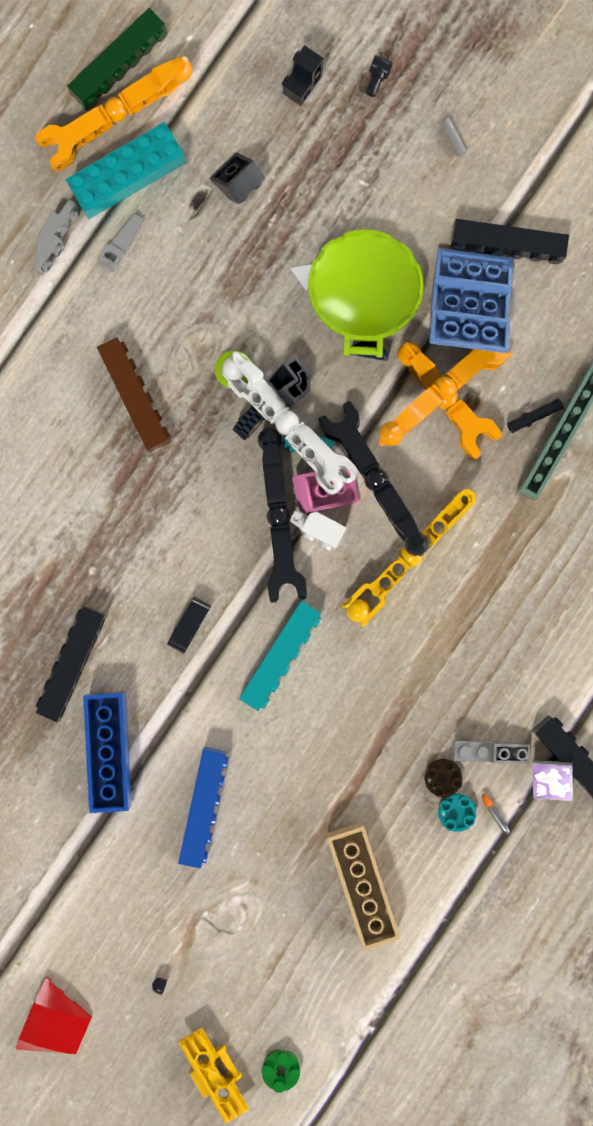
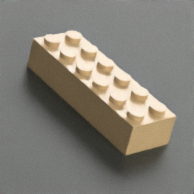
[326,821,401,951]

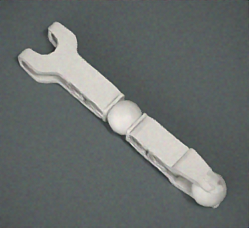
[221,351,358,494]

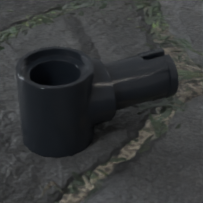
[365,55,393,97]

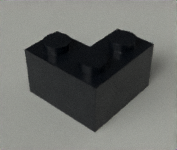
[282,45,324,106]

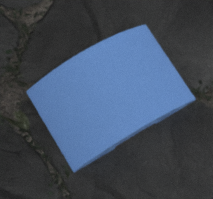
[429,248,513,353]

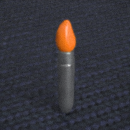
[482,794,510,835]

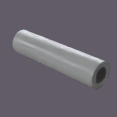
[441,118,467,157]

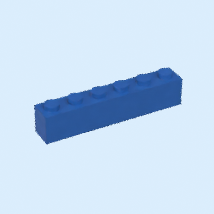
[178,747,229,869]

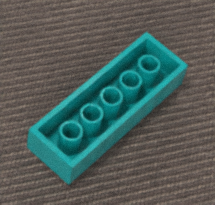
[65,121,186,219]

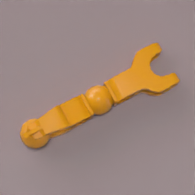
[397,342,502,460]

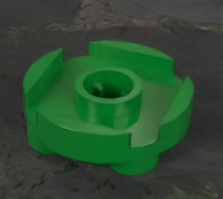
[262,1049,300,1093]

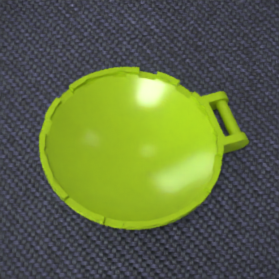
[308,229,423,358]

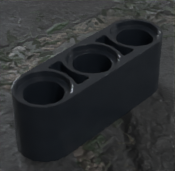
[167,596,211,654]

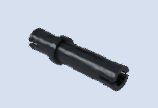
[507,398,564,434]

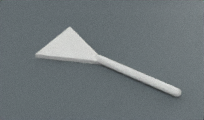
[290,264,312,291]

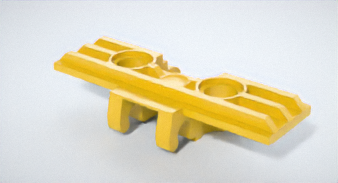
[178,1027,249,1124]

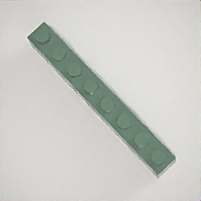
[516,359,593,501]

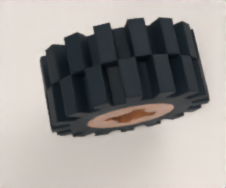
[233,406,265,440]

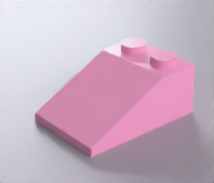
[292,469,360,514]

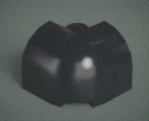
[264,355,311,408]

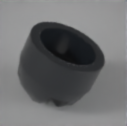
[152,978,168,995]

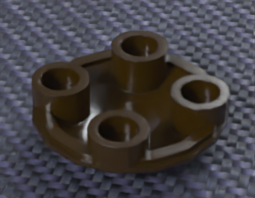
[424,759,463,797]

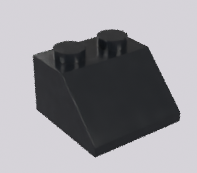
[209,152,265,205]

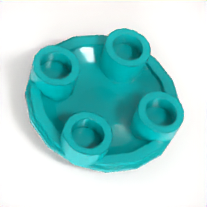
[438,794,476,832]

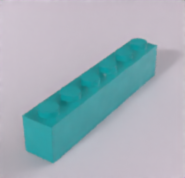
[239,601,322,711]

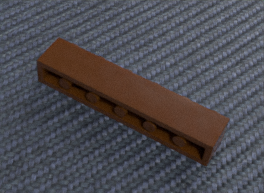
[97,337,170,453]

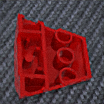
[16,977,92,1054]

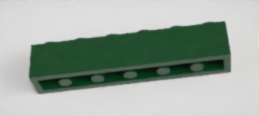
[67,8,167,110]

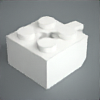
[290,511,346,551]

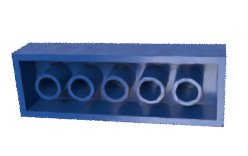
[83,691,132,813]

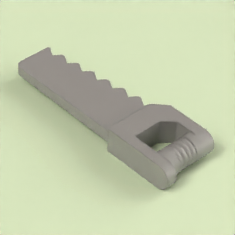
[97,213,144,272]

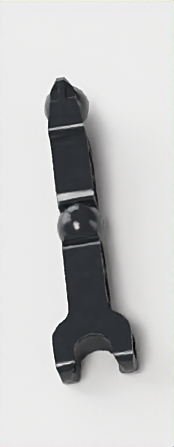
[318,401,429,556]
[257,428,307,603]

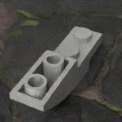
[35,199,79,276]
[451,740,530,764]

